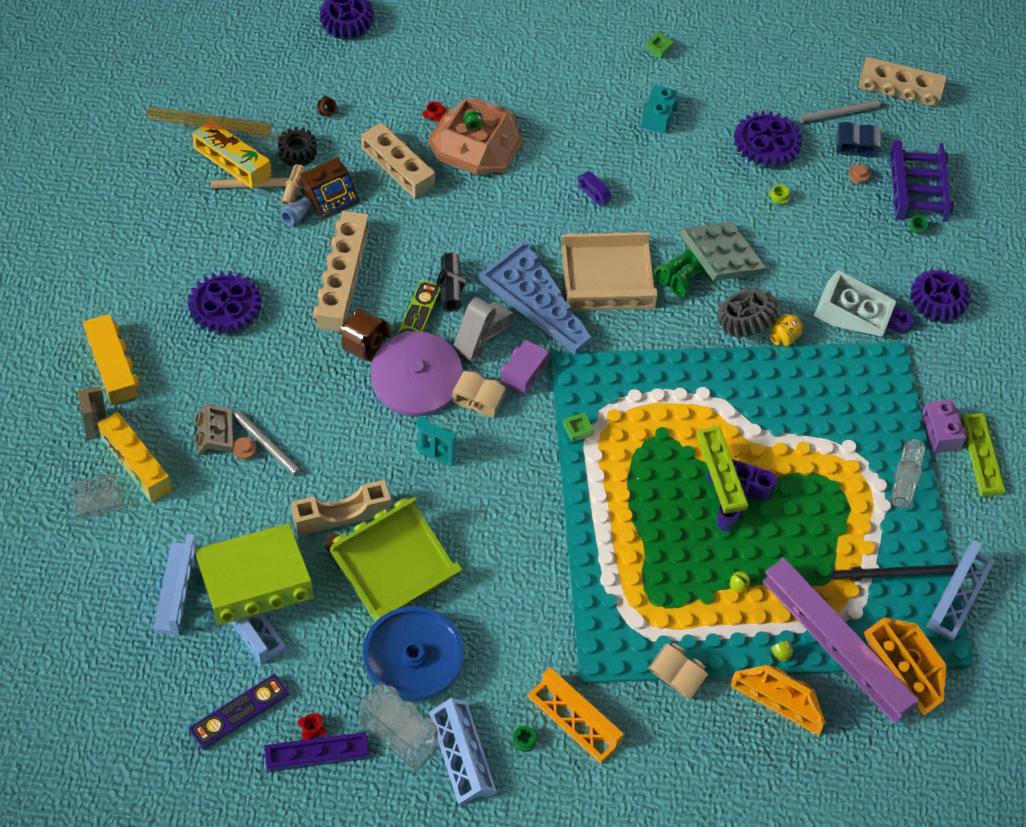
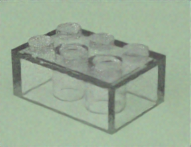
[359,681,438,772]

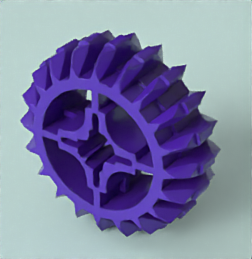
[319,0,374,40]
[910,268,971,324]

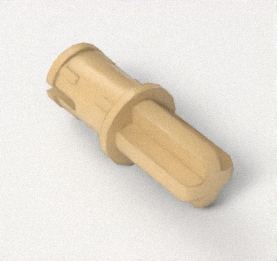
[280,164,306,206]

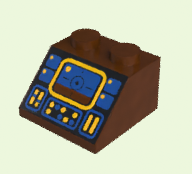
[300,157,360,219]

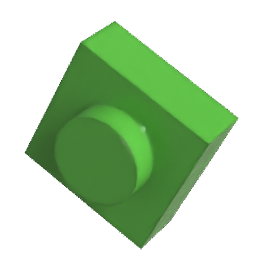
[645,32,674,58]
[563,412,594,443]

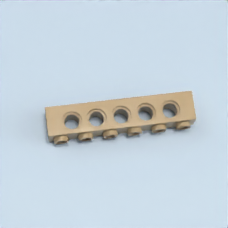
[313,211,369,331]

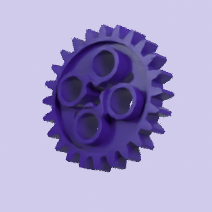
[734,111,802,169]
[188,271,262,335]

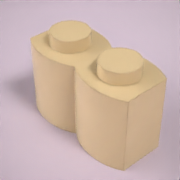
[452,371,506,417]
[648,643,708,699]

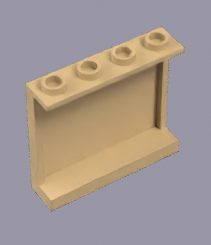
[561,232,657,311]

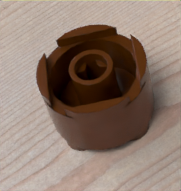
[339,308,391,362]

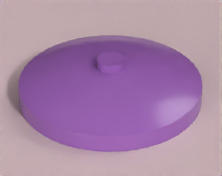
[371,331,462,417]

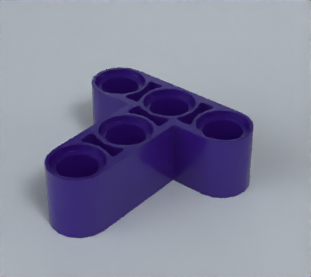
[707,459,776,531]

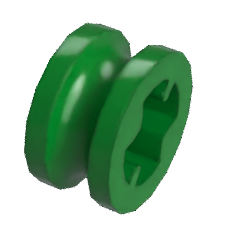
[463,110,484,131]
[513,726,536,752]

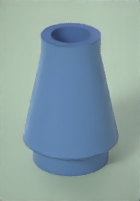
[280,197,312,226]

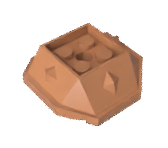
[428,98,523,175]

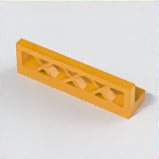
[528,667,624,764]

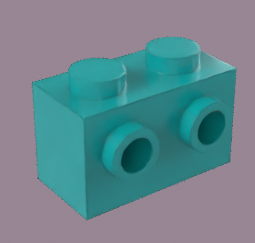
[641,85,680,134]

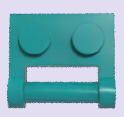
[416,417,456,466]

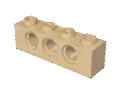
[858,57,946,107]
[361,123,436,199]

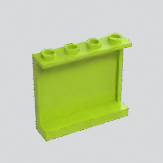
[330,496,462,622]
[194,523,314,626]

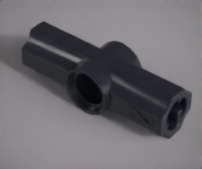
[436,252,466,313]

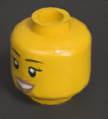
[769,314,803,347]

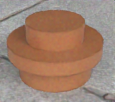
[849,164,870,184]
[232,437,256,460]

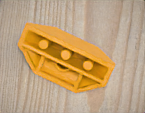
[864,618,946,715]
[730,665,826,736]

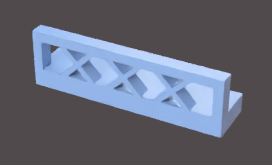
[153,534,197,635]
[926,540,995,641]
[231,613,286,665]
[429,698,497,805]

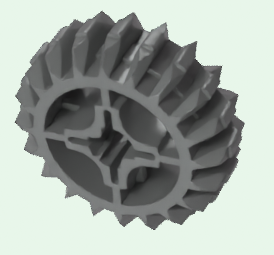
[718,287,779,339]

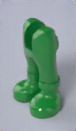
[654,248,705,297]

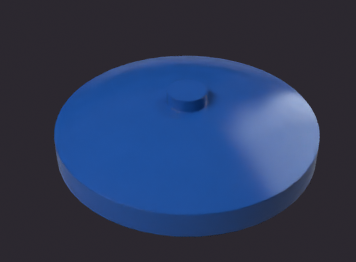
[363,606,464,702]

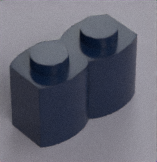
[836,122,881,158]

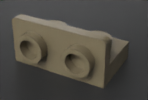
[78,387,106,440]
[194,403,233,455]

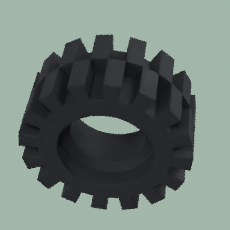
[278,127,317,167]

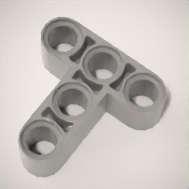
[453,297,514,362]

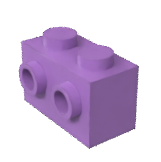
[922,399,967,453]

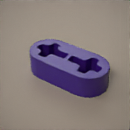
[578,171,612,206]
[887,306,914,333]

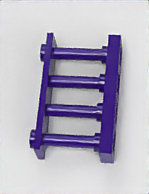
[889,141,954,222]

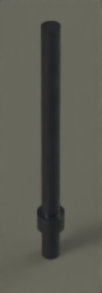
[831,563,976,582]

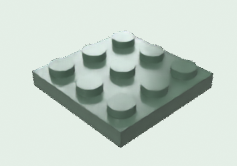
[680,222,766,281]

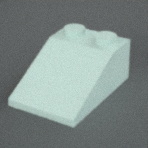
[814,270,896,337]

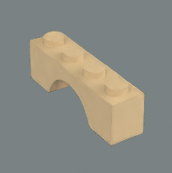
[291,480,391,537]

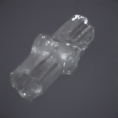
[890,439,926,509]

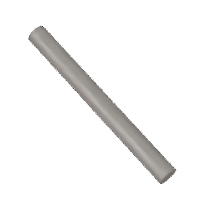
[800,100,880,123]
[233,411,301,476]

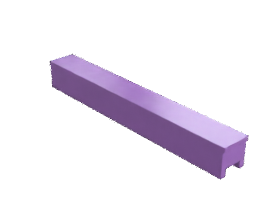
[763,557,919,724]

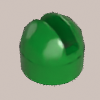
[909,215,928,234]

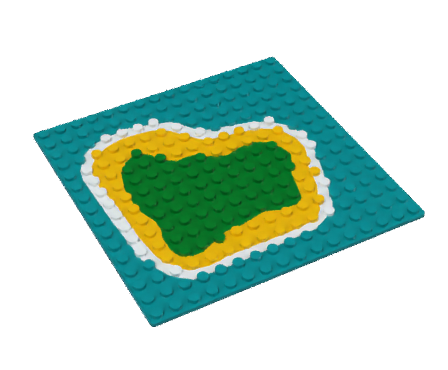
[550,342,974,684]

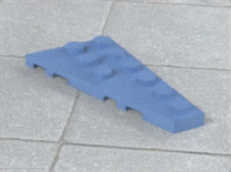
[479,239,591,355]

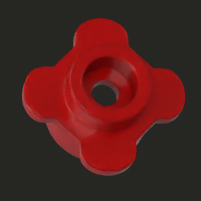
[423,101,447,122]
[298,713,326,740]

